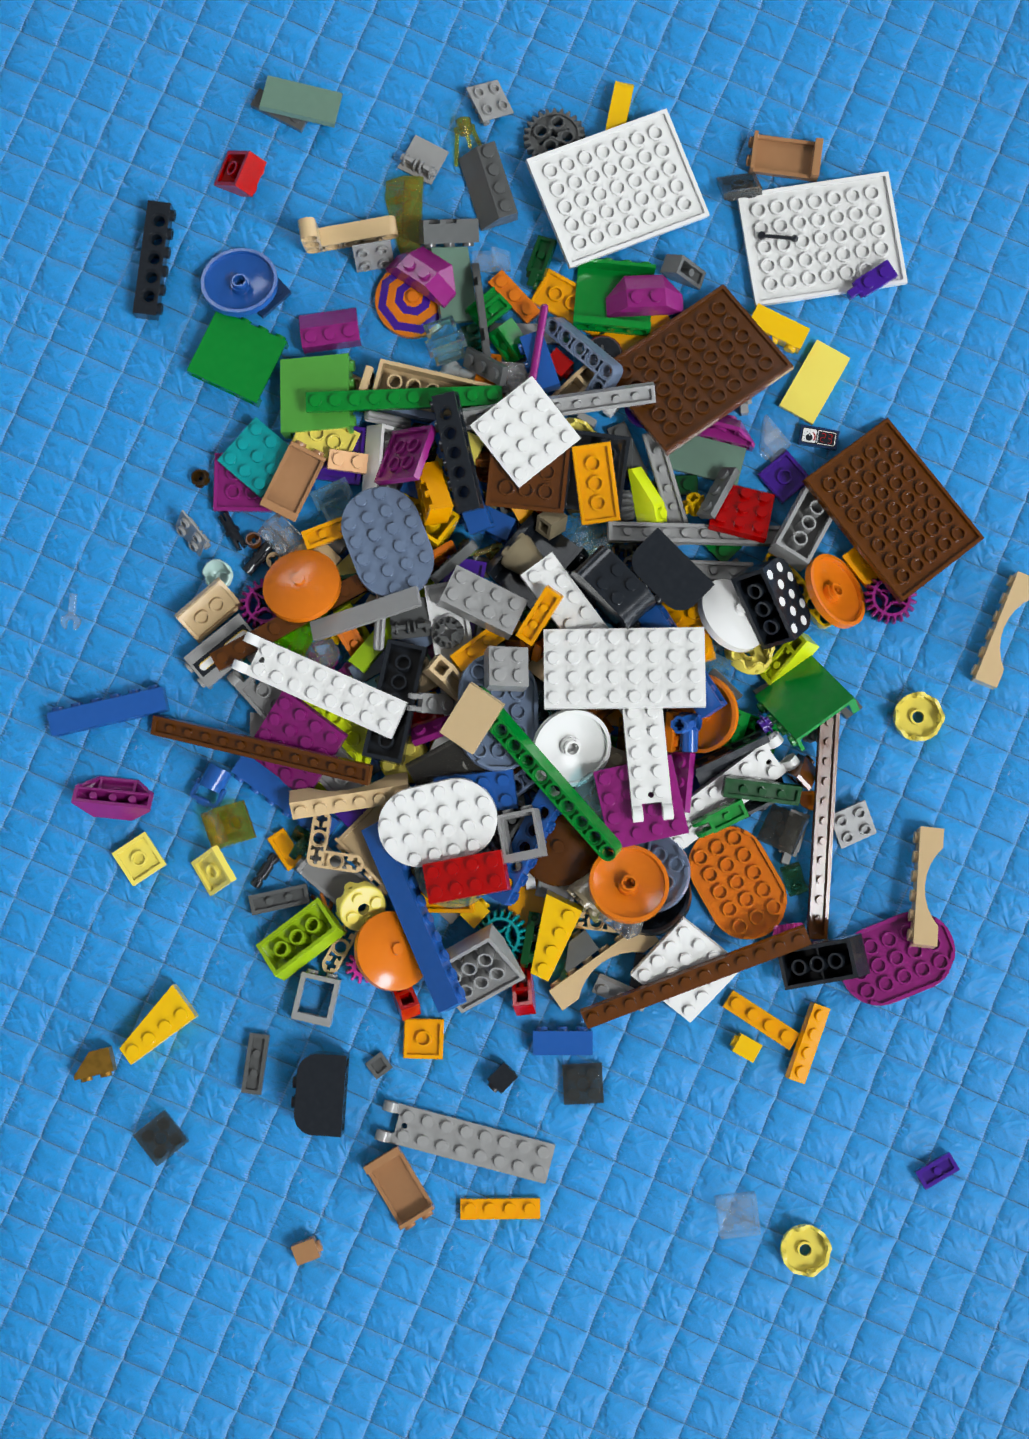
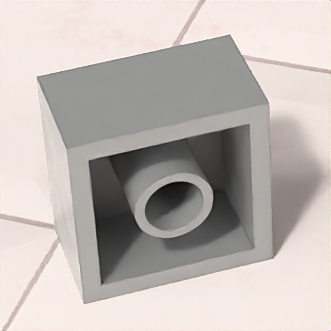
[484,646,529,692]

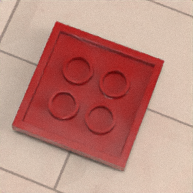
[708,485,775,543]

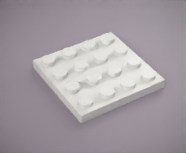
[470,376,581,488]
[630,916,737,1023]

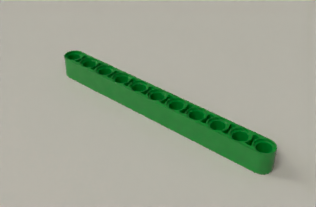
[479,686,622,861]

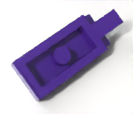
[845,260,898,301]

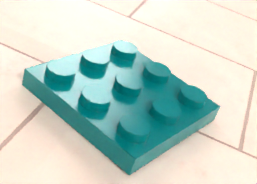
[217,417,289,499]

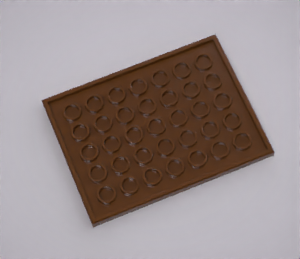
[610,284,794,456]
[802,417,984,604]

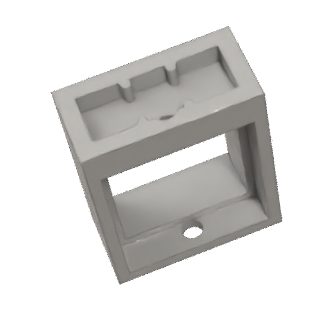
[497,805,548,863]
[291,968,342,1027]

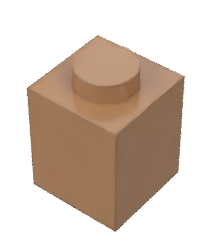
[291,1235,324,1266]

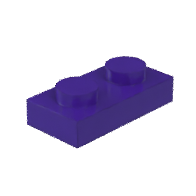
[914,1152,960,1190]

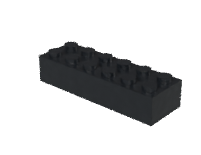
[362,639,428,766]

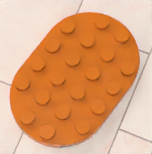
[689,826,787,940]

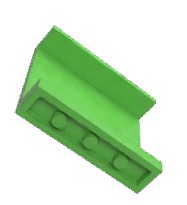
[280,353,357,439]

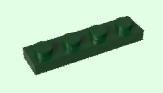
[721,776,803,806]

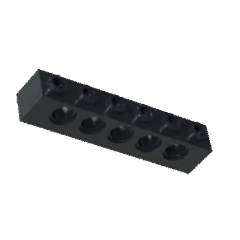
[133,200,176,321]
[430,391,484,514]

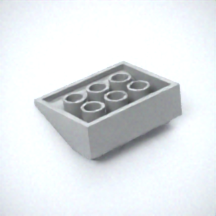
[446,923,525,1013]

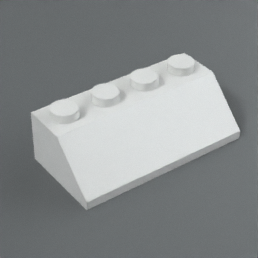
[362,424,404,491]

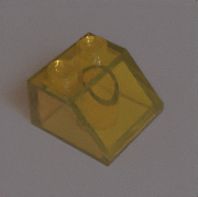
[201,800,257,850]

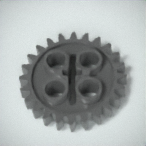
[523,108,585,157]

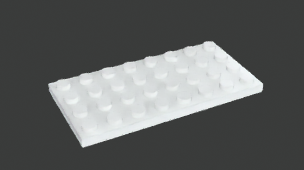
[543,627,706,710]

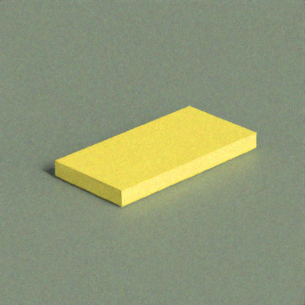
[779,340,850,425]

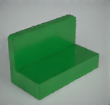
[488,318,525,366]

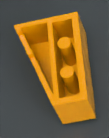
[414,461,454,526]

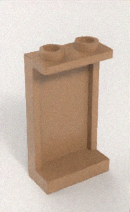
[746,130,824,182]
[260,440,326,522]
[363,1145,435,1230]

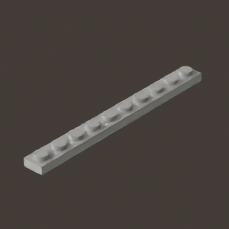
[462,382,656,429]
[607,521,781,547]

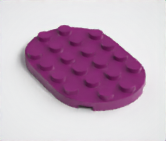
[842,912,955,1006]

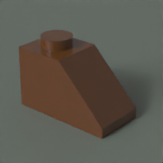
[785,753,816,790]

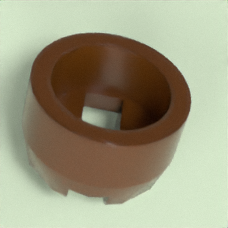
[245,532,262,549]

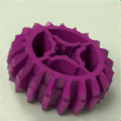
[239,578,277,629]
[864,578,917,624]

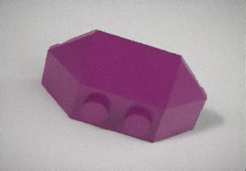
[386,247,456,308]
[606,274,684,318]
[697,415,755,452]
[71,776,154,821]

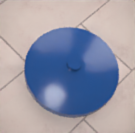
[201,248,279,317]

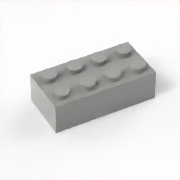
[768,486,832,572]
[437,565,528,640]

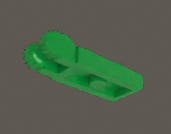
[691,799,749,838]

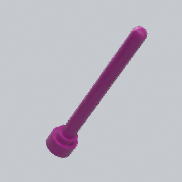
[529,304,548,383]

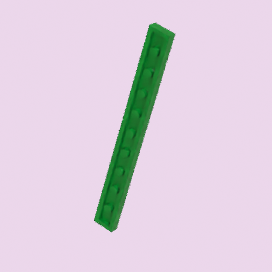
[306,385,503,413]

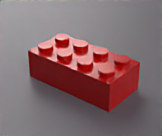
[422,849,511,905]

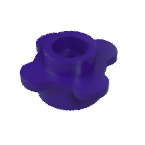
[756,715,774,733]

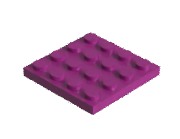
[254,691,348,790]
[593,754,689,850]

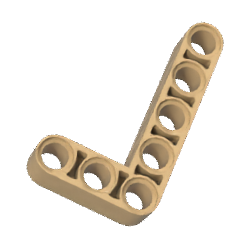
[298,215,399,254]

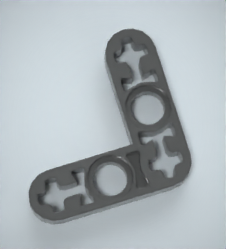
[430,535,478,584]

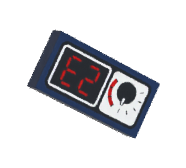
[798,424,840,451]

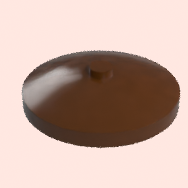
[524,809,598,886]

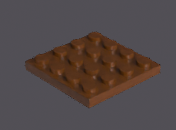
[485,448,570,514]

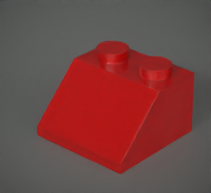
[214,151,267,197]

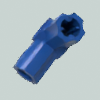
[671,712,702,752]

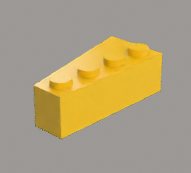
[530,890,583,981]
[119,984,199,1065]

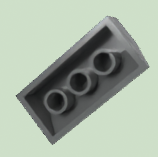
[458,141,518,231]

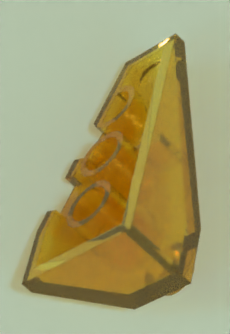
[385,176,424,254]

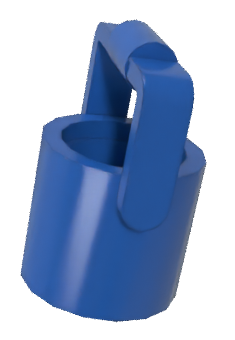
[190,763,232,809]

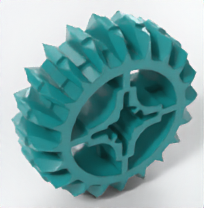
[477,909,526,959]

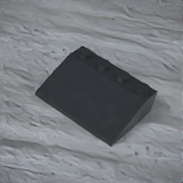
[564,430,631,513]

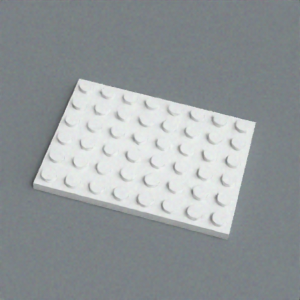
[525,108,710,269]
[736,171,908,307]

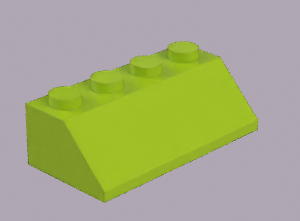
[256,898,346,981]

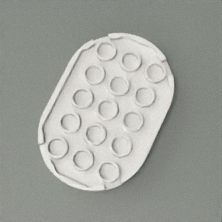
[378,778,497,867]

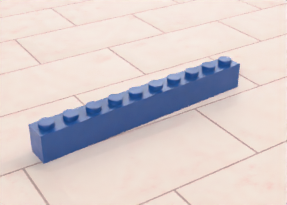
[361,822,467,1013]

